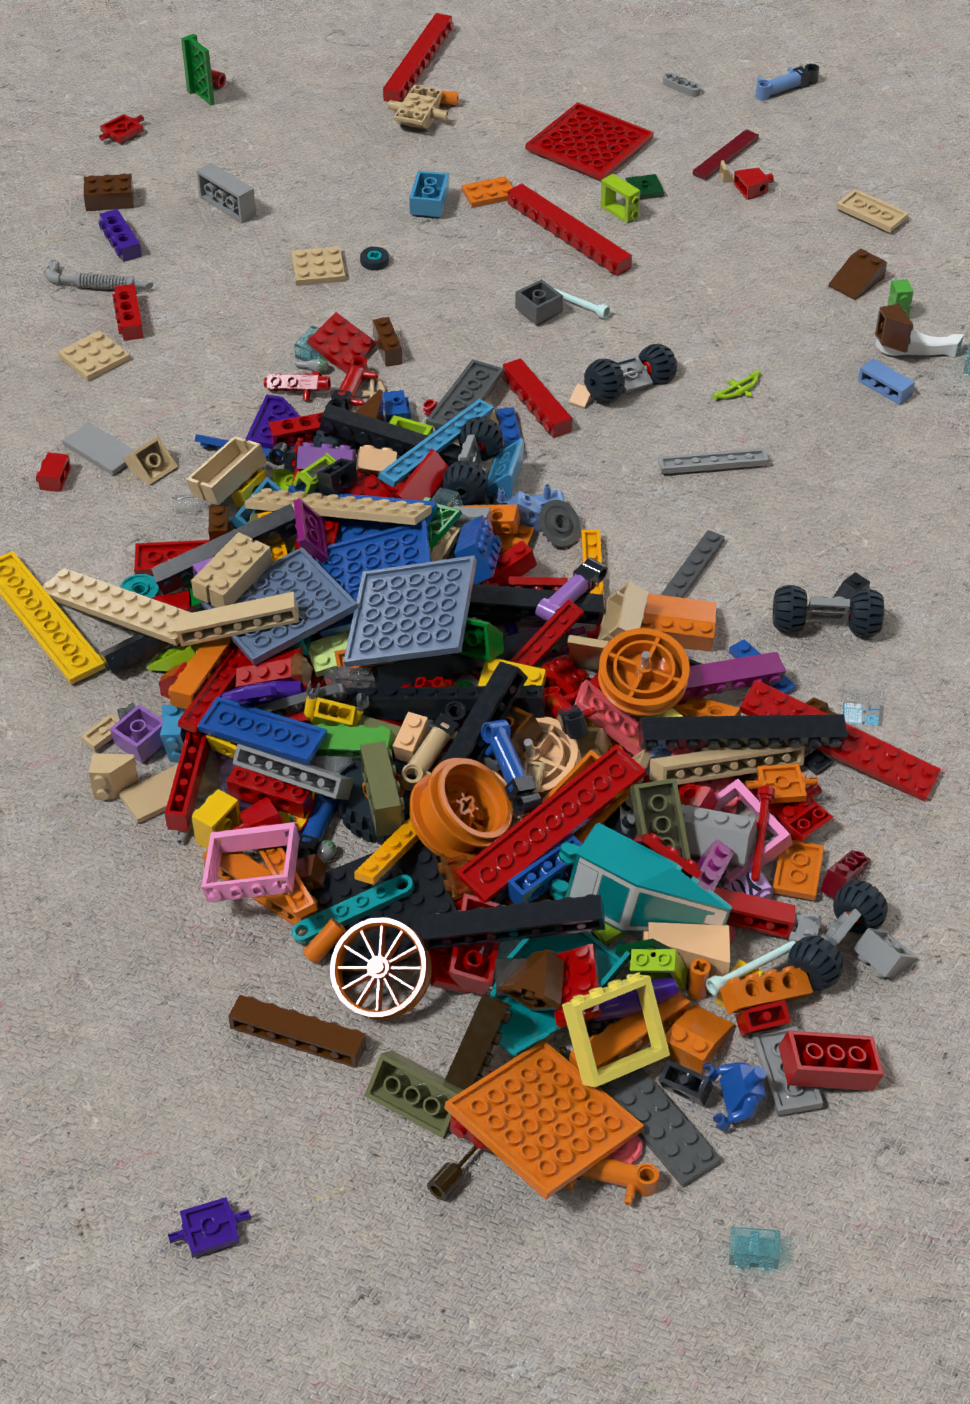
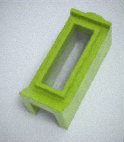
[293,453,336,494]

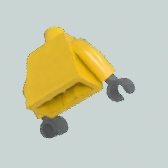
[304,681,369,727]

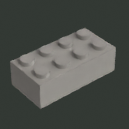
[196,163,256,223]

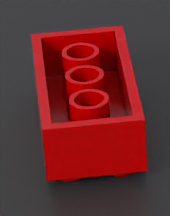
[778,1030,884,1090]

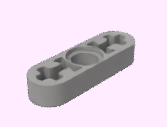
[663,73,701,97]

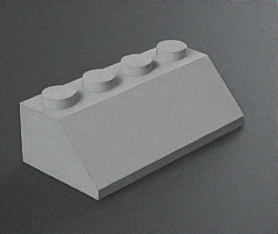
[681,804,757,867]

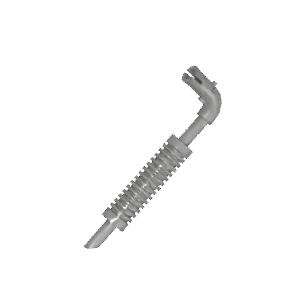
[44,259,154,290]

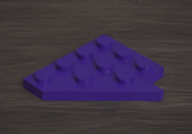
[246,394,300,449]

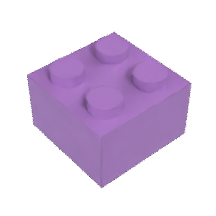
[110,704,163,763]

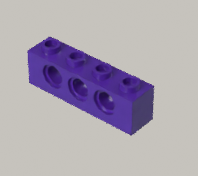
[98,209,142,262]

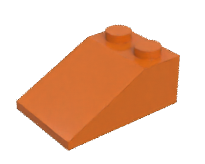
[665,1004,734,1074]

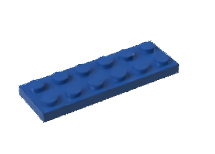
[198,696,328,765]

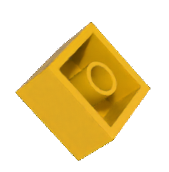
[192,789,241,850]

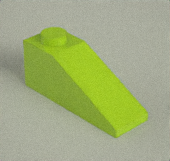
[146,642,203,671]

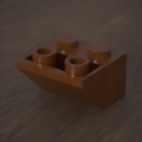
[875,304,913,353]

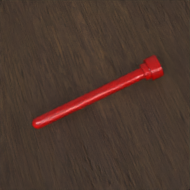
[751,785,775,882]

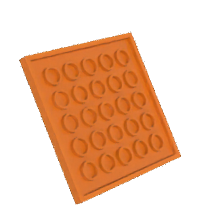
[444,1040,644,1200]

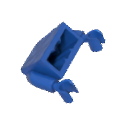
[702,1062,766,1131]

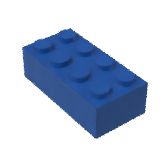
[454,515,502,584]

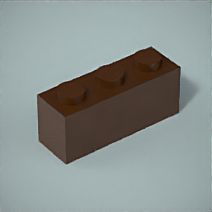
[372,317,402,367]

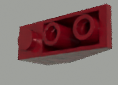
[820,850,871,898]

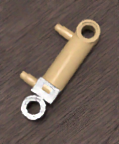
[400,701,466,791]

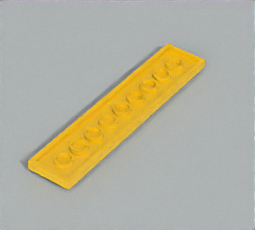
[0,551,106,685]

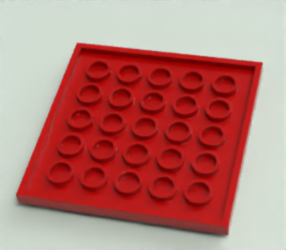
[525,102,654,180]

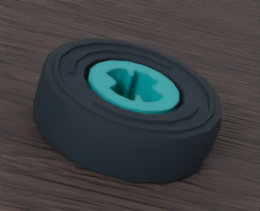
[360,247,389,270]

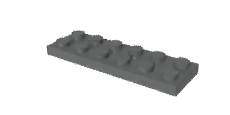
[426,359,504,429]
[599,1068,721,1188]

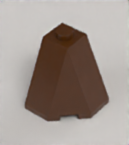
[499,949,564,1011]

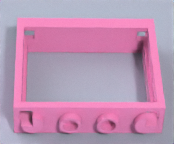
[714,779,793,884]
[202,822,300,903]

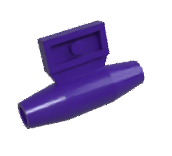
[222,681,305,707]
[591,978,678,1022]

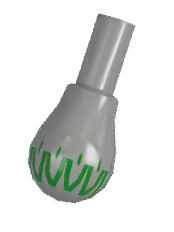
[296,358,329,373]
[316,840,337,863]

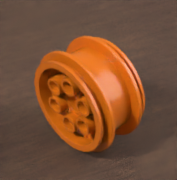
[409,758,513,862]

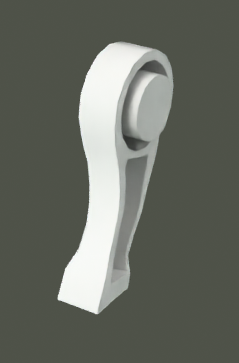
[875,329,964,357]

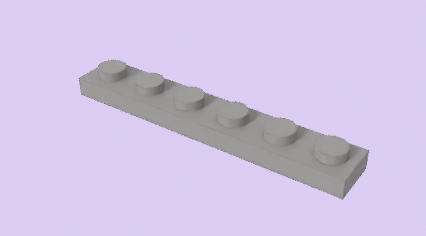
[658,448,768,474]

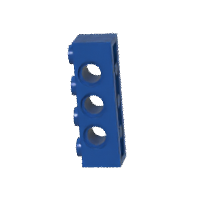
[506,835,582,905]

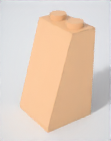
[643,922,730,978]

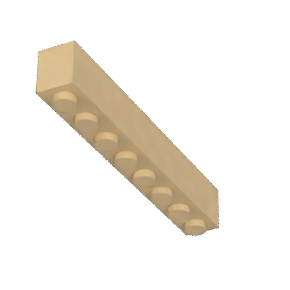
[649,746,805,785]

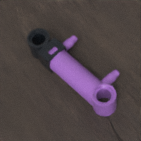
[535,557,608,621]

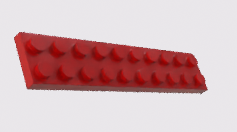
[739,680,941,802]
[456,744,646,903]

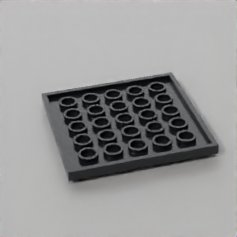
[311,839,457,986]

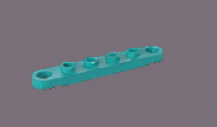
[291,875,415,944]

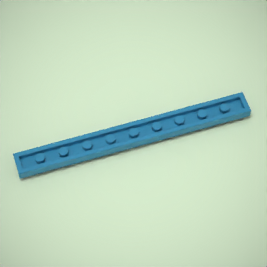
[378,399,494,487]

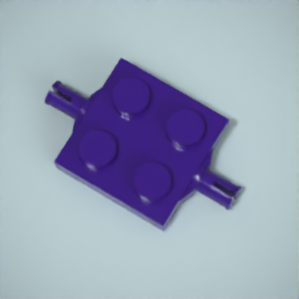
[168,1197,251,1258]

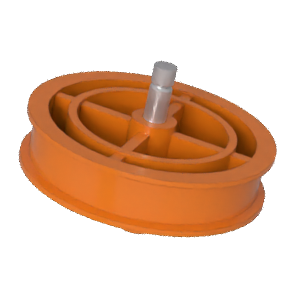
[598,628,690,716]

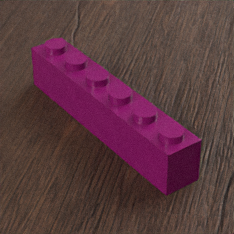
[681,652,786,700]

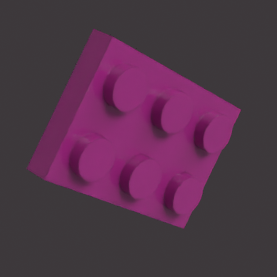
[294,498,328,563]

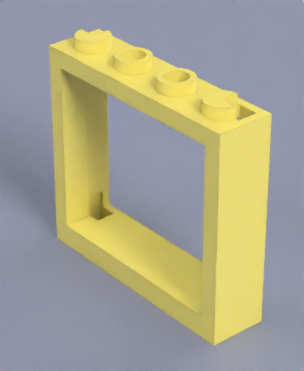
[562,972,670,1087]

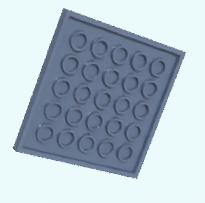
[200,547,359,666]
[343,556,477,667]

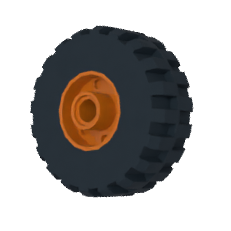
[338,754,416,844]

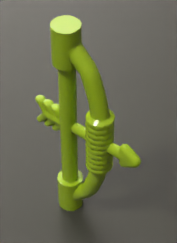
[712,370,761,401]

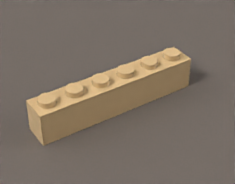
[176,592,299,647]

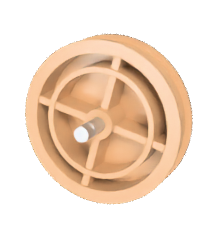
[488,717,581,800]

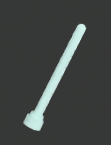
[554,288,610,319]
[706,941,796,996]

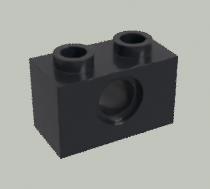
[317,458,358,495]
[658,1060,714,1106]

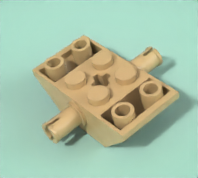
[388,85,448,130]

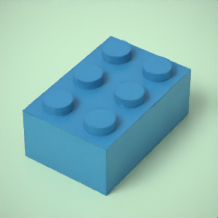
[409,171,449,217]

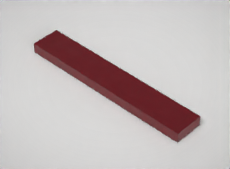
[692,129,759,180]

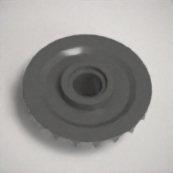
[537,500,580,547]

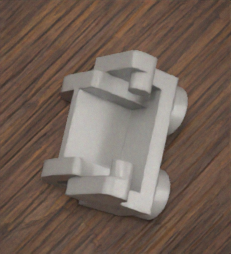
[788,913,822,942]

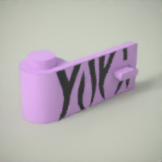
[723,870,774,899]

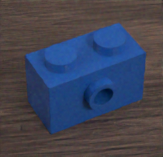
[383,390,411,423]

